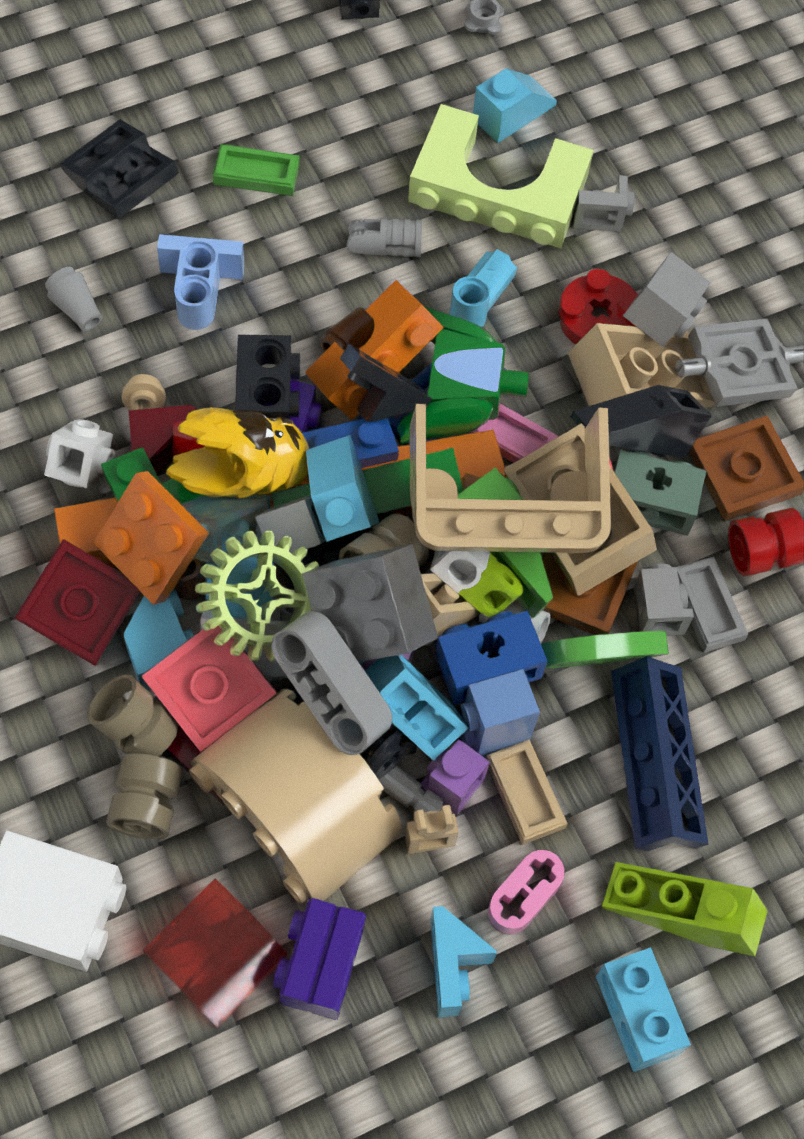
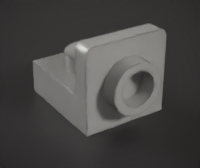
[573,175,635,232]

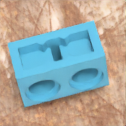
[365,655,468,761]
[596,947,691,1072]

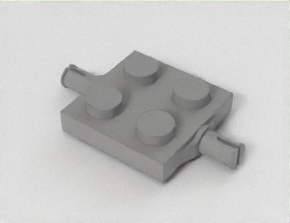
[675,319,804,407]

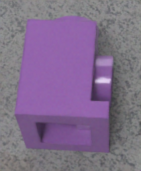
[421,739,490,815]

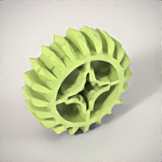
[195,531,319,661]

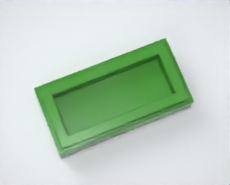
[213,144,300,196]

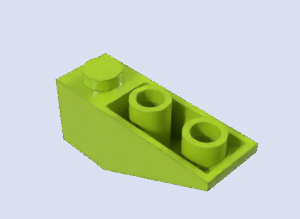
[602,862,768,957]

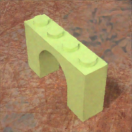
[408,104,594,248]

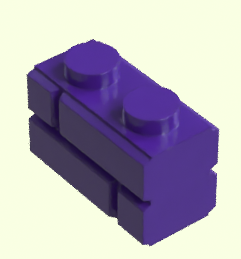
[273,898,366,1020]

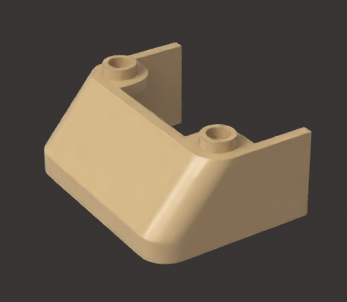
[410,404,611,553]

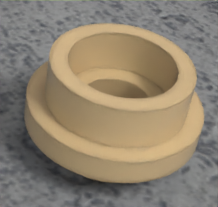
[122,374,166,410]

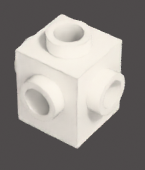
[44,419,115,488]

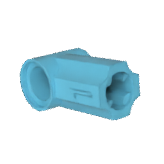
[449,249,517,327]

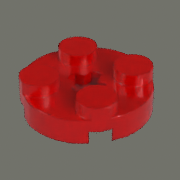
[558,269,638,345]

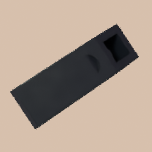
[570,385,712,458]

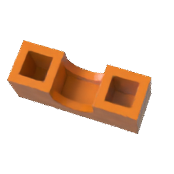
[304,280,444,420]

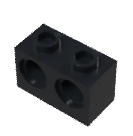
[235,335,300,419]

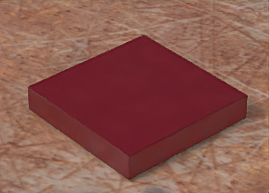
[14,539,140,666]

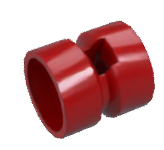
[728,508,804,577]

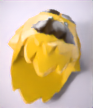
[166,407,309,499]

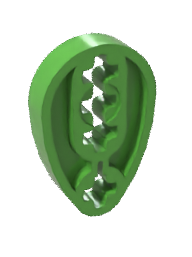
[541,631,669,669]

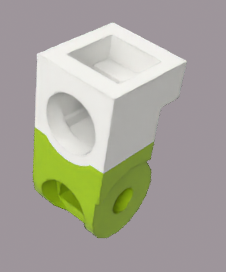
[430,551,523,617]

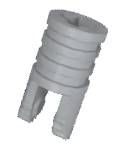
[347,218,422,257]

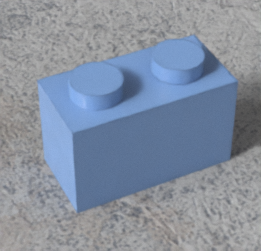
[460,669,540,758]

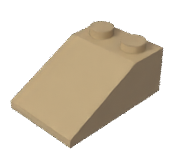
[568,323,716,408]
[503,423,657,596]

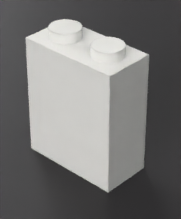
[0,830,126,972]

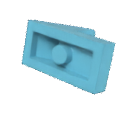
[430,906,497,1018]

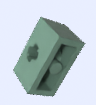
[613,449,706,536]

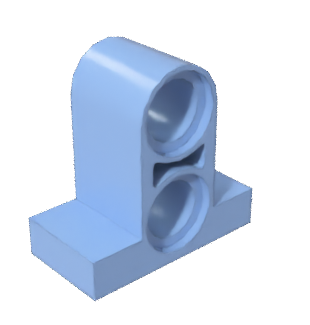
[157,234,244,330]

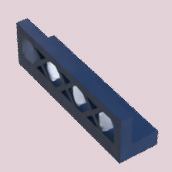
[611,656,709,851]

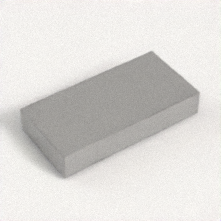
[677,556,748,653]

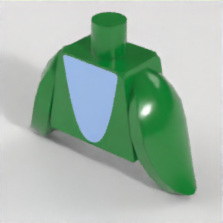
[397,305,529,444]

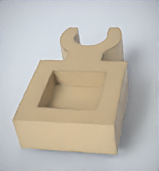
[405,805,459,854]

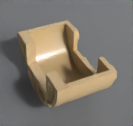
[189,689,402,904]

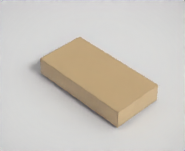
[486,740,568,845]

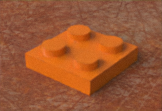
[93,471,209,605]

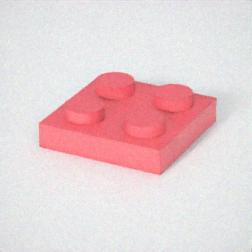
[142,626,277,752]

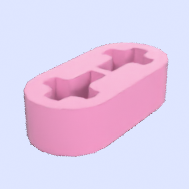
[488,850,564,934]

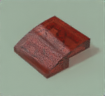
[143,878,287,1028]

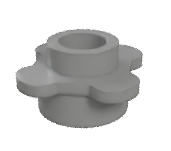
[464,0,504,35]

